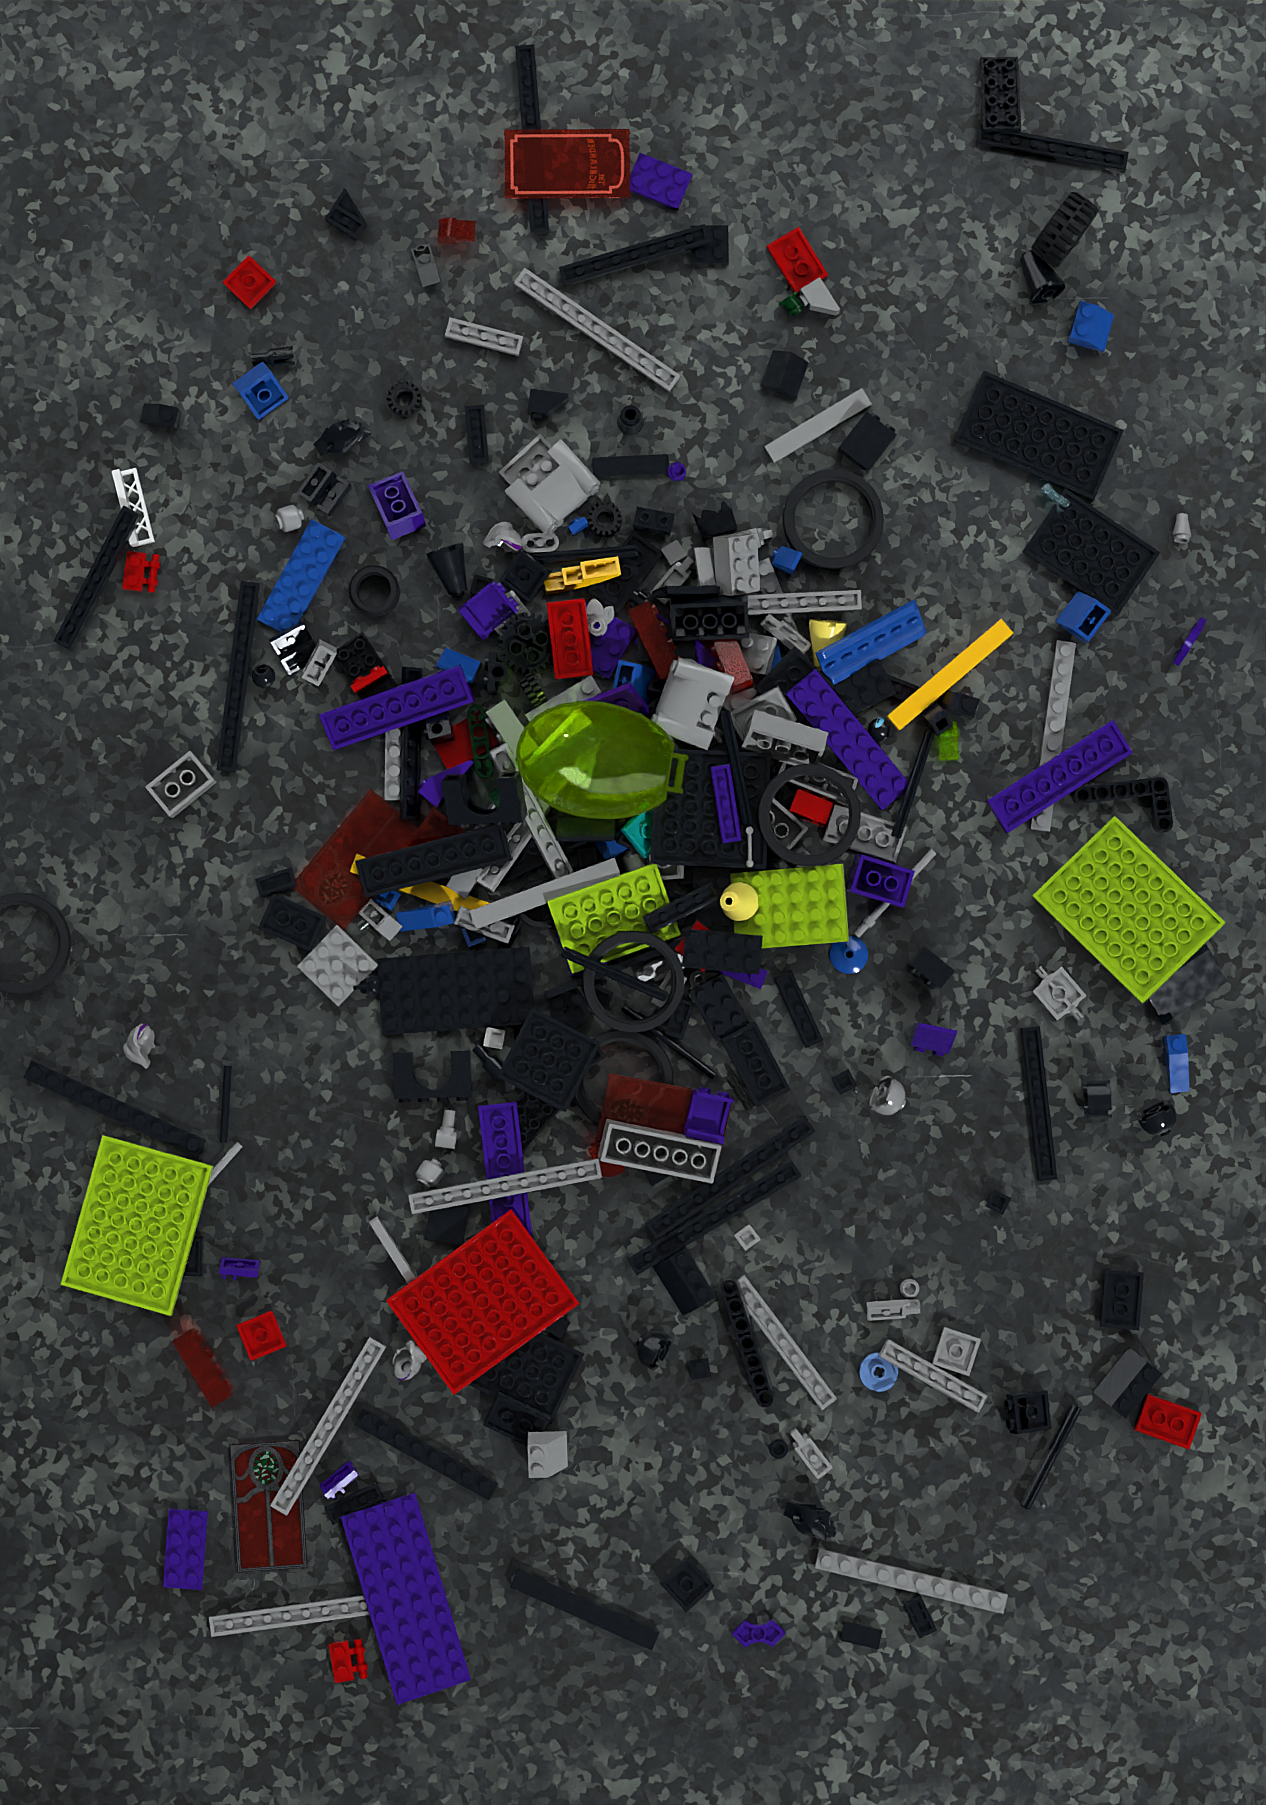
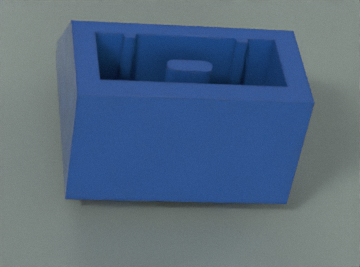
[1055,591,1111,644]
[436,648,482,685]
[613,660,656,706]

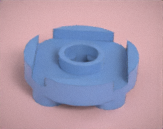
[859,1352,898,1392]

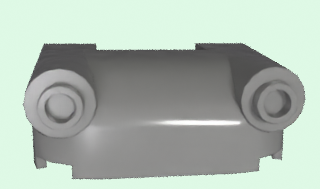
[505,439,600,534]
[650,658,734,750]

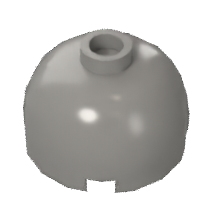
[869,1076,906,1115]

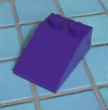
[368,471,426,540]
[418,760,475,809]
[845,854,915,908]
[909,1023,957,1056]

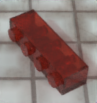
[628,601,680,681]
[706,639,753,695]
[172,1328,234,1408]

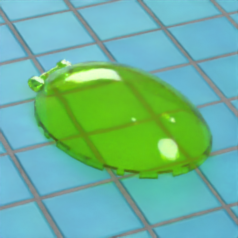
[516,701,689,819]

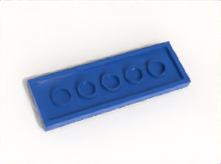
[257,519,346,633]

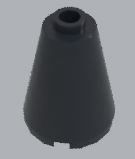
[1020,250,1065,305]
[426,543,467,597]

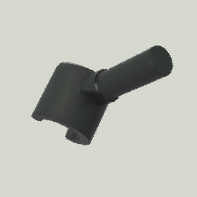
[357,919,382,940]

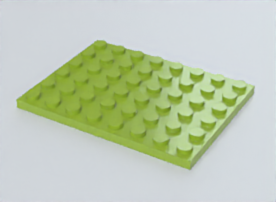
[1032,816,1226,1004]
[61,1135,214,1316]

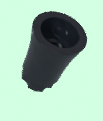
[617,405,644,435]

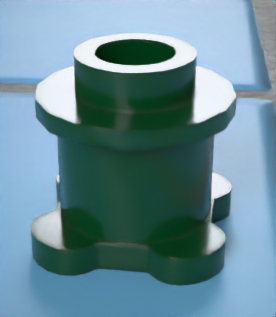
[779,291,804,316]

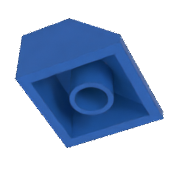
[1067,301,1114,352]
[232,361,289,420]

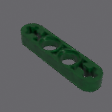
[467,704,493,779]

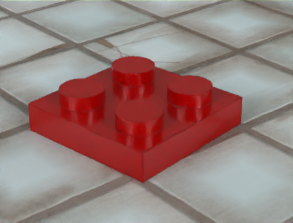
[222,255,277,310]
[236,1310,287,1361]

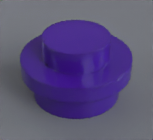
[667,462,686,481]

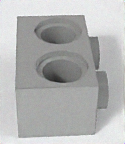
[302,639,337,686]

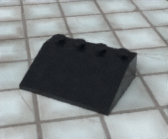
[1147,943,1227,1024]

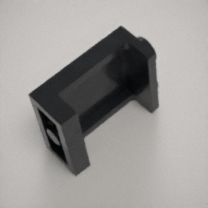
[838,411,897,474]

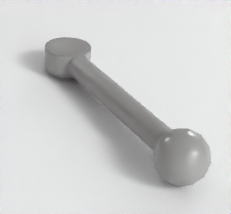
[746,827,754,867]

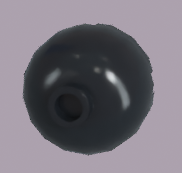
[1136,1100,1177,1136]
[636,1330,672,1370]

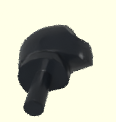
[353,974,381,995]

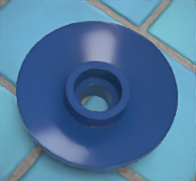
[830,936,868,974]

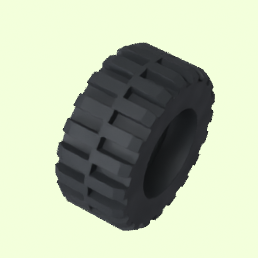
[1031,192,1099,267]

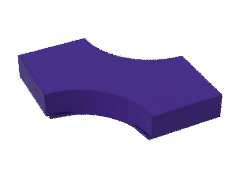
[1173,617,1207,666]
[731,1619,786,1648]

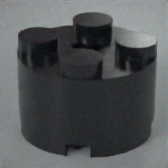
[1083,1080,1112,1119]

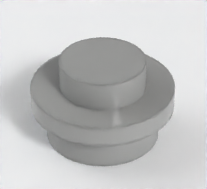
[900,1279,919,1298]

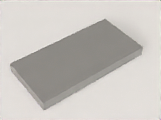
[822,803,907,864]

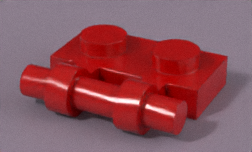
[122,551,160,593]
[329,1638,368,1683]

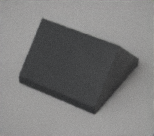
[760,350,809,399]

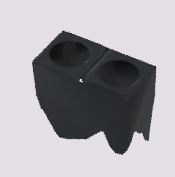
[692,500,737,541]

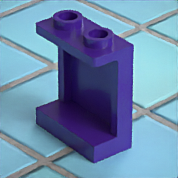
[457,580,518,641]
[683,1087,734,1144]

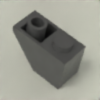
[411,244,441,287]

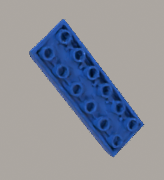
[816,600,926,685]

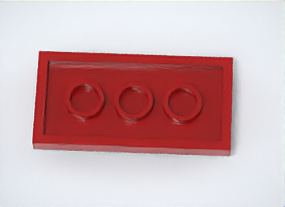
[547,598,594,679]

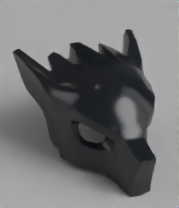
[313,417,372,456]
[783,1501,836,1540]

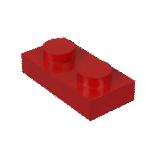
[351,666,389,694]

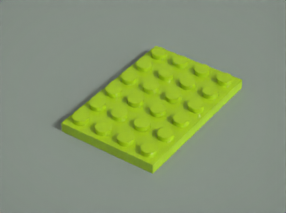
[547,864,681,974]
[730,864,849,948]

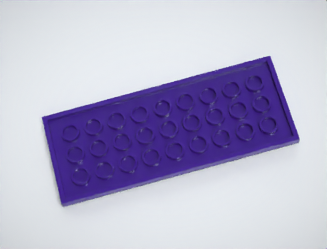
[340,1492,471,1705]

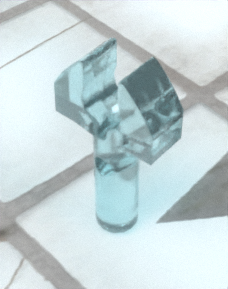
[1040,484,1070,507]

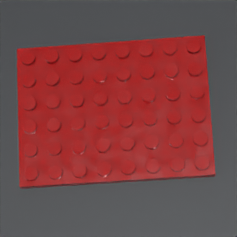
[386,1209,580,1395]

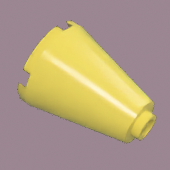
[809,619,847,671]
[720,882,759,921]

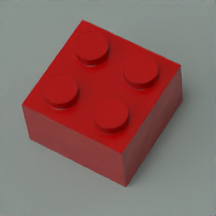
[789,787,834,827]

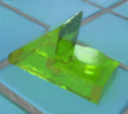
[938,722,959,761]

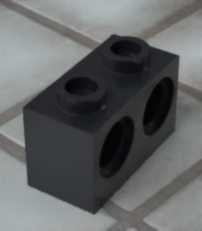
[633,506,675,536]
[422,711,455,745]

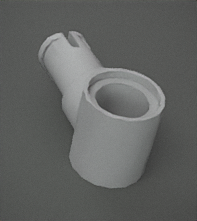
[435,1110,457,1149]

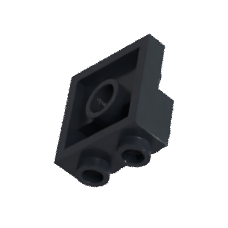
[1004,1390,1051,1434]

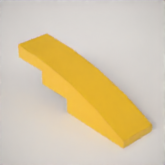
[544,556,621,595]

